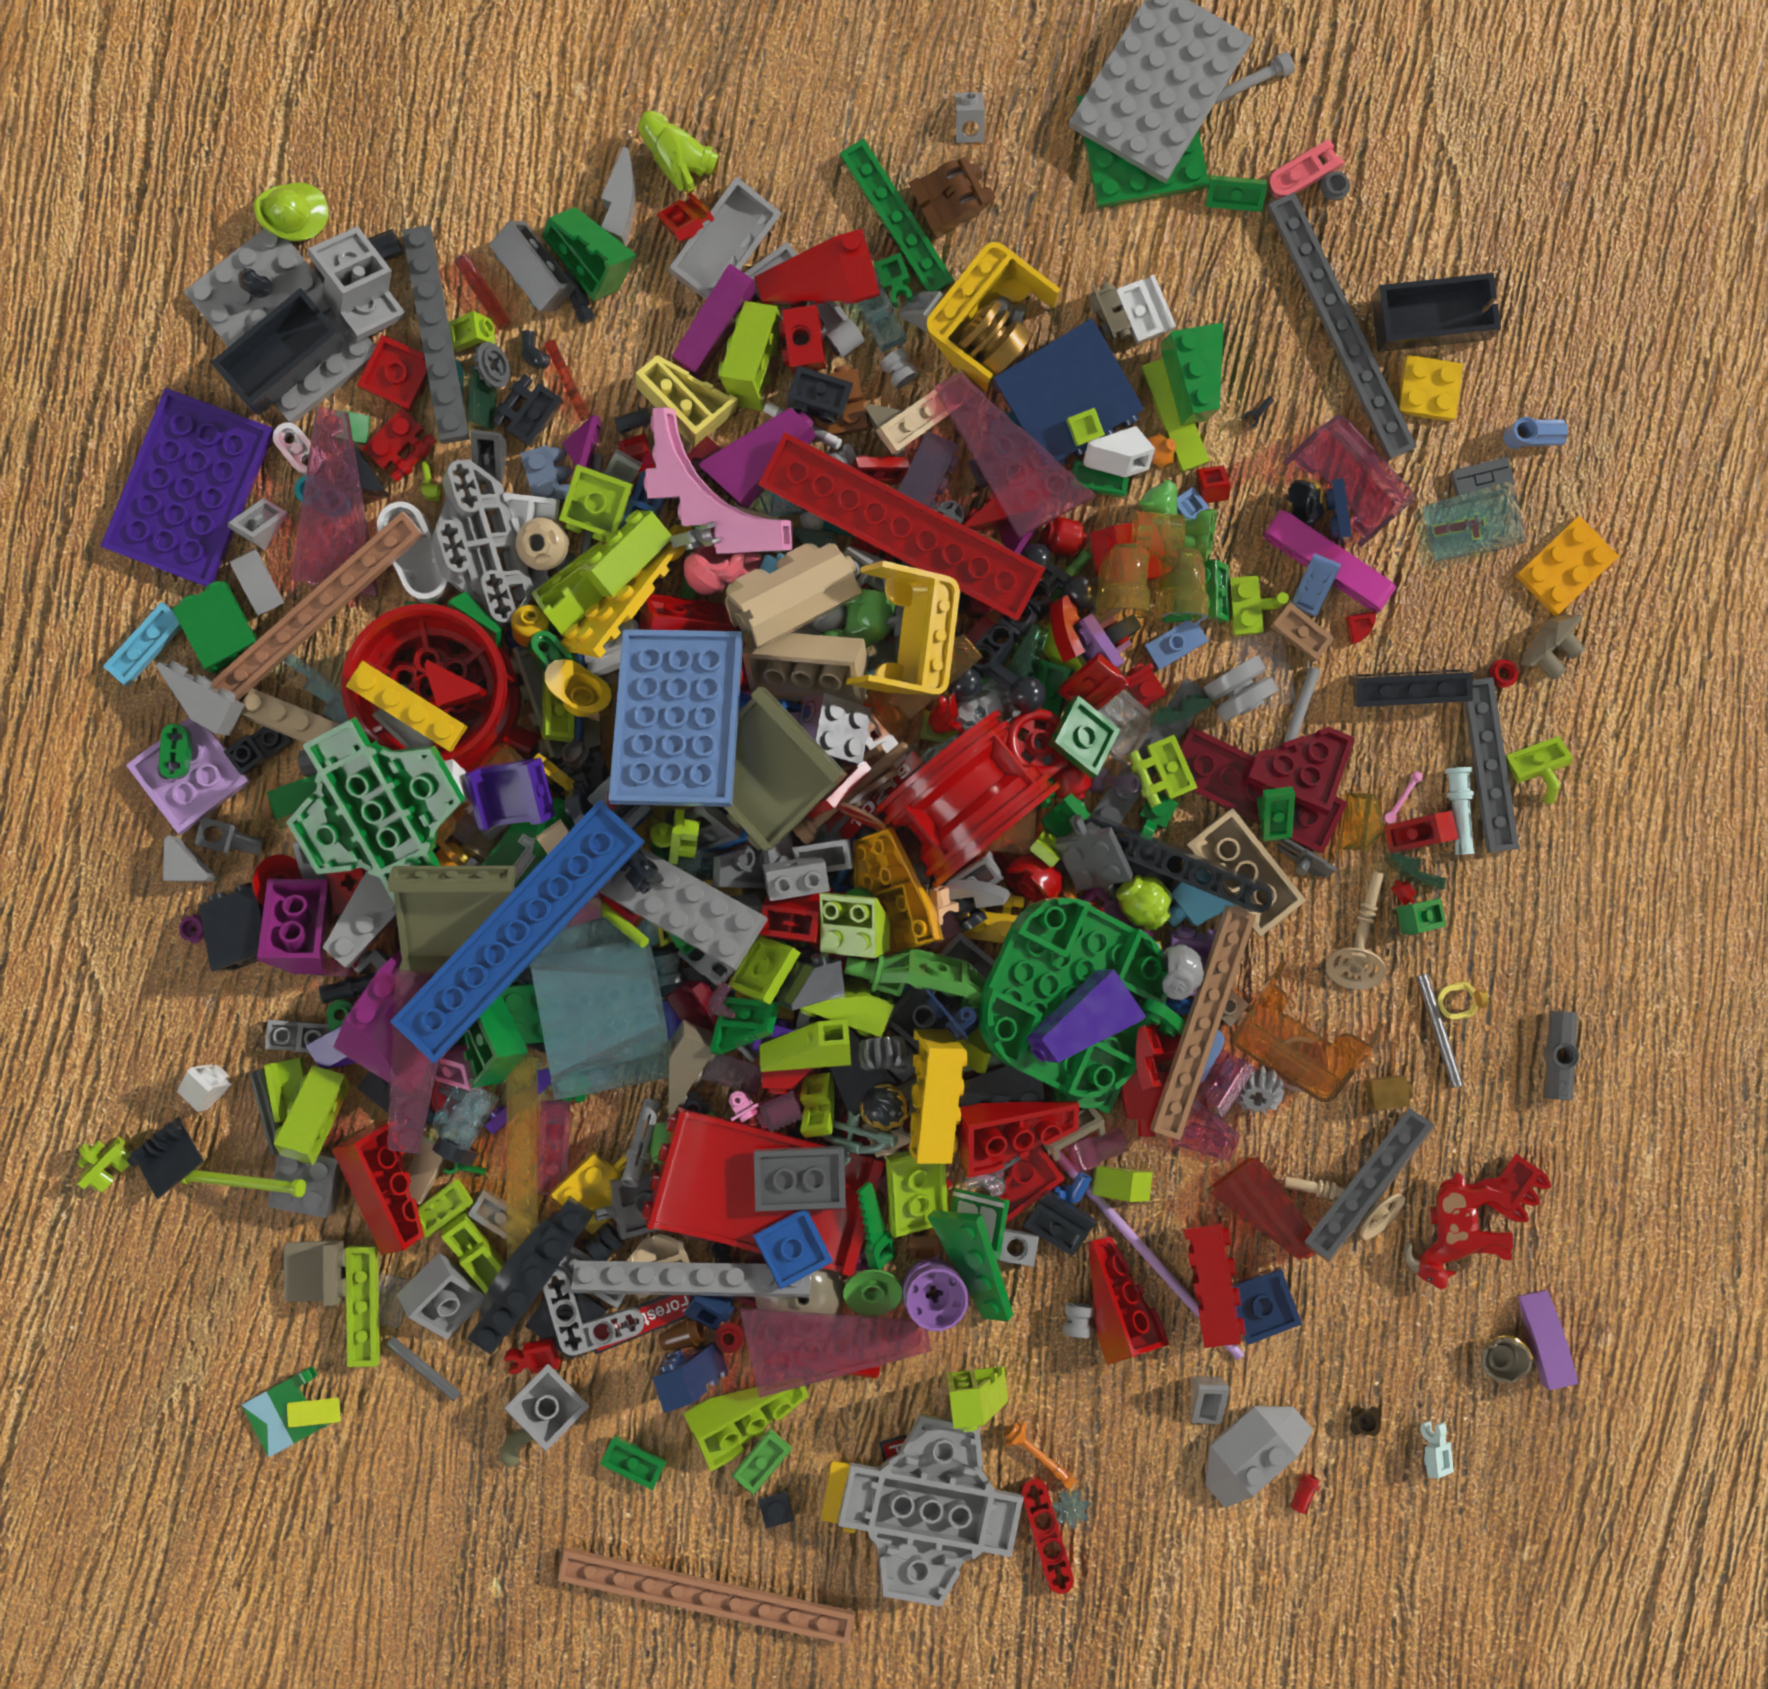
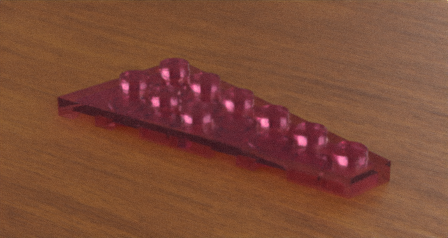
[739,1308,932,1398]

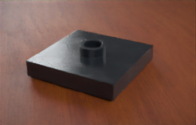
[525,1279,608,1360]

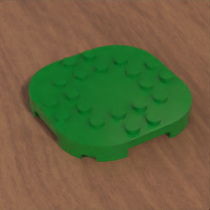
[978,897,1168,1098]

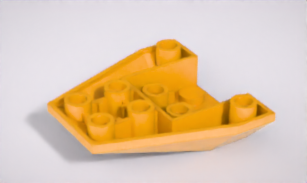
[853,828,944,960]

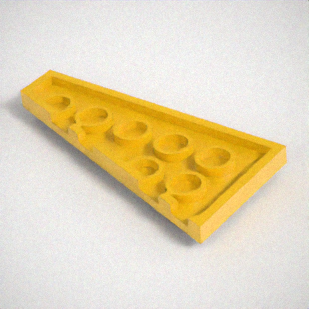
[560,525,693,659]

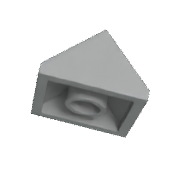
[504,1364,589,1452]

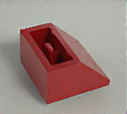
[759,887,834,946]

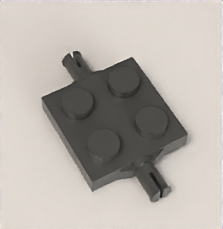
[1055,815,1133,901]
[594,1168,660,1240]

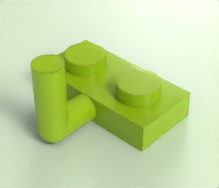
[1229,576,1289,636]
[1505,736,1573,804]

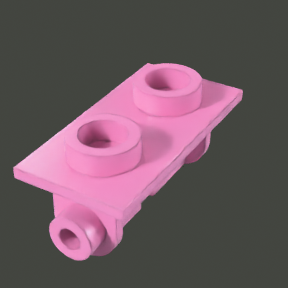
[729,1091,761,1123]

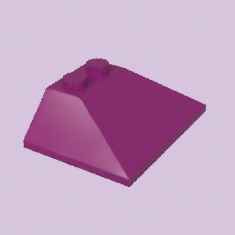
[333,949,434,1095]

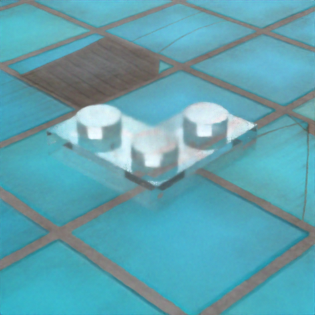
[1099,690,1158,766]

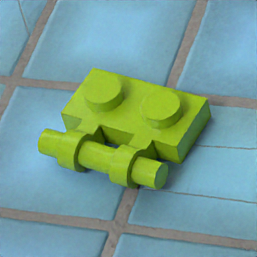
[1128,735,1198,808]

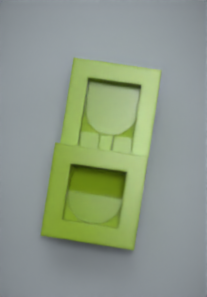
[800,1072,835,1138]

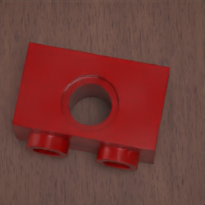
[778,305,827,374]

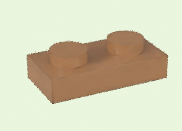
[1270,602,1335,662]

